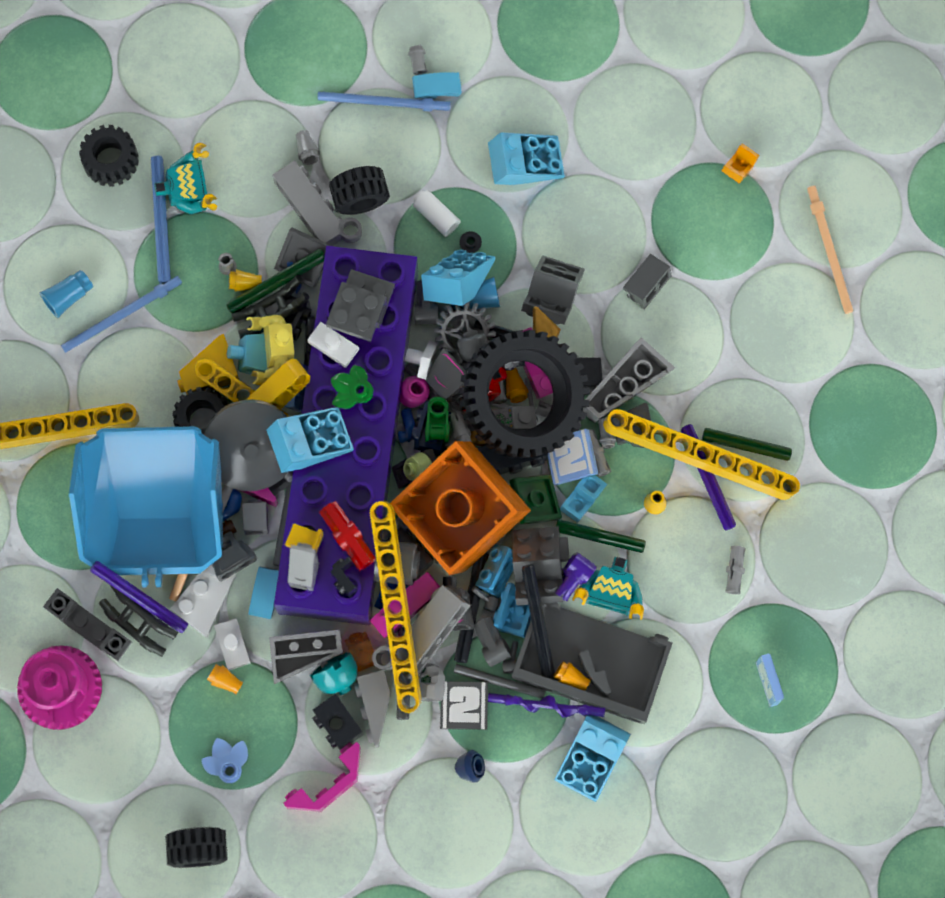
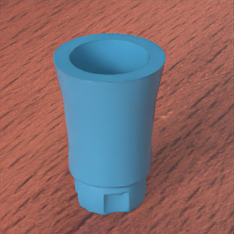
[39,270,93,318]
[451,277,500,310]

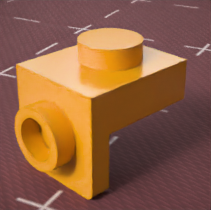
[722,144,759,184]

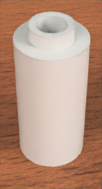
[413,190,461,237]

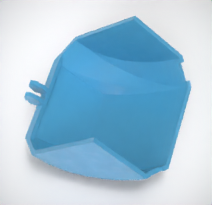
[69,426,223,588]

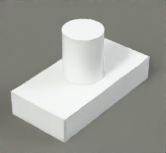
[307,322,359,368]
[405,340,438,379]
[214,618,251,671]

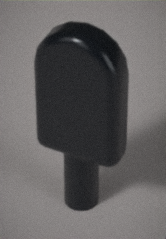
[304,316,316,367]

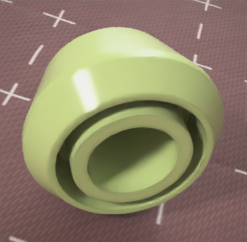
[403,452,432,481]

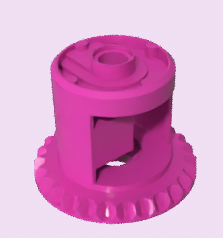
[17,645,102,730]

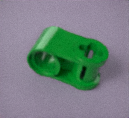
[425,397,449,442]

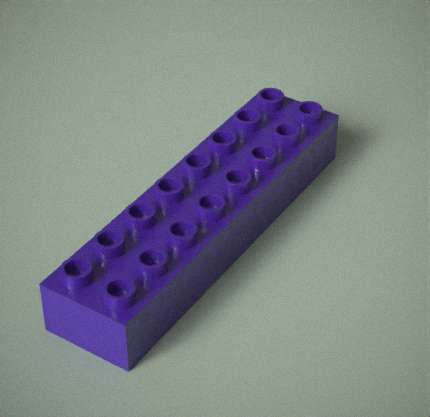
[274,246,418,626]

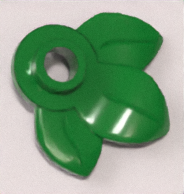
[331,365,374,409]

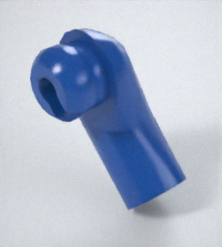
[398,408,415,443]
[223,488,242,521]

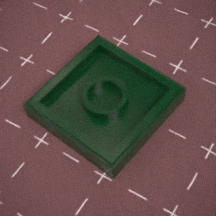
[509,474,562,525]

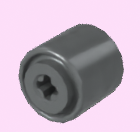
[374,540,420,586]

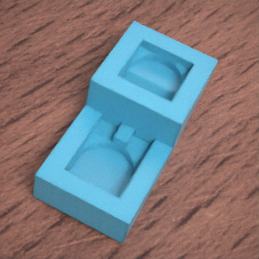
[412,72,462,99]
[560,475,607,523]
[248,566,279,619]

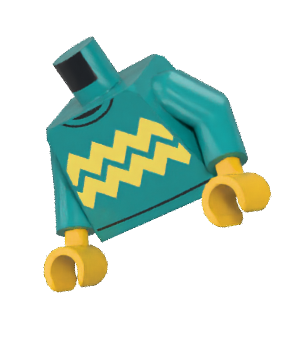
[154,143,217,214]
[572,557,644,620]

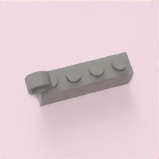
[273,160,362,246]
[372,585,471,679]

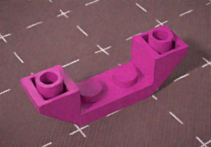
[283,742,361,812]

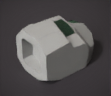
[418,664,445,702]

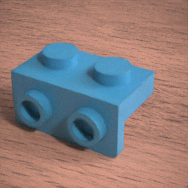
[475,544,513,599]
[493,582,531,638]

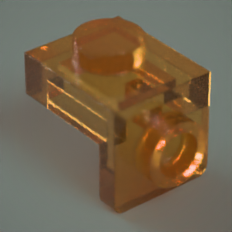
[344,632,374,672]

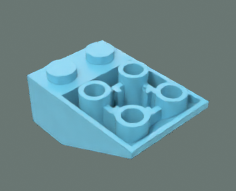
[488,132,565,185]
[421,250,495,306]
[267,407,354,473]
[554,715,631,802]

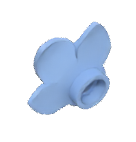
[202,738,248,783]

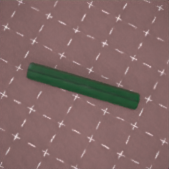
[702,428,792,461]
[556,519,646,553]

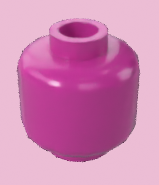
[400,376,430,408]

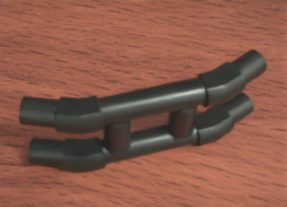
[231,275,310,339]
[99,586,178,657]

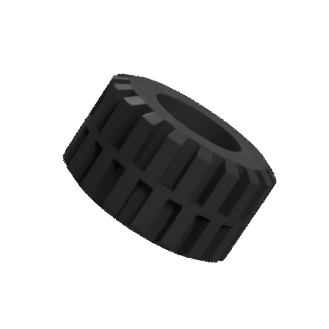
[79,125,139,187]
[329,166,390,215]
[172,387,228,435]
[165,827,228,868]

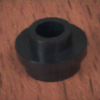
[459,231,482,253]

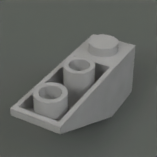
[288,543,319,591]
[354,670,391,748]

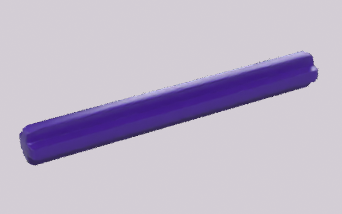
[681,424,736,531]
[90,561,188,633]

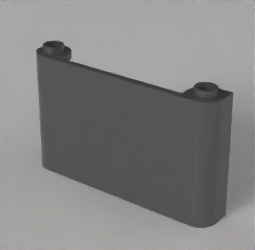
[512,603,673,724]

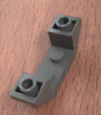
[43,588,132,661]

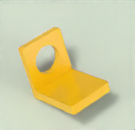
[285,524,324,553]

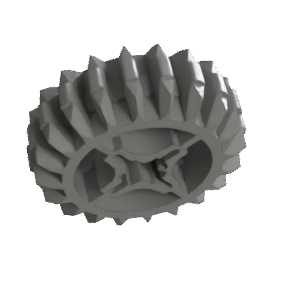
[434,302,496,354]

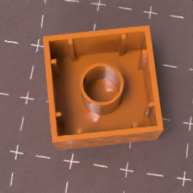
[390,441,531,575]

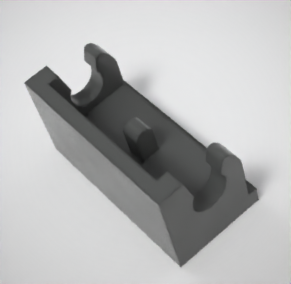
[623,254,672,309]

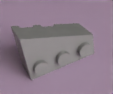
[269,630,343,684]

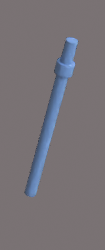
[318,92,451,112]
[61,276,182,353]

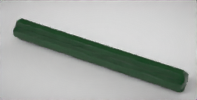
[226,249,325,313]

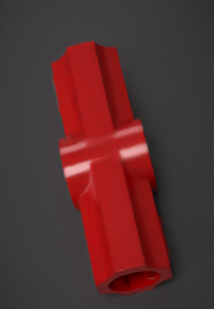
[319,501,376,571]

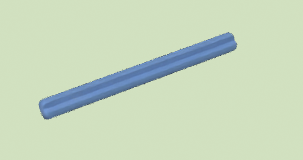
[151,156,171,284]

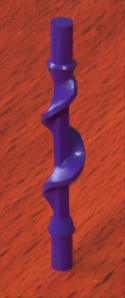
[488,693,605,717]

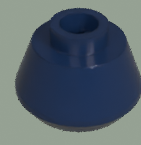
[455,750,485,783]

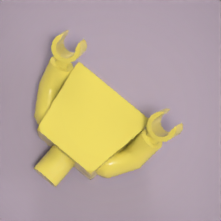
[246,315,294,386]

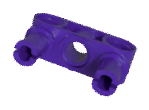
[555,552,597,602]

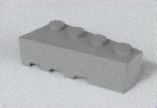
[582,338,675,423]

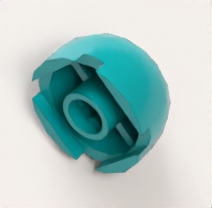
[309,652,358,696]

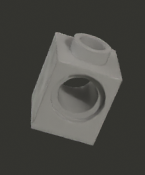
[243,499,269,535]

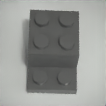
[521,255,585,325]
[326,269,395,342]
[512,527,563,606]

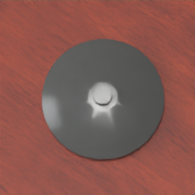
[204,400,288,491]

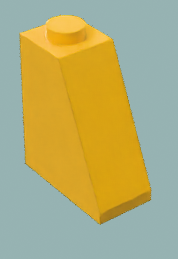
[177,334,239,395]

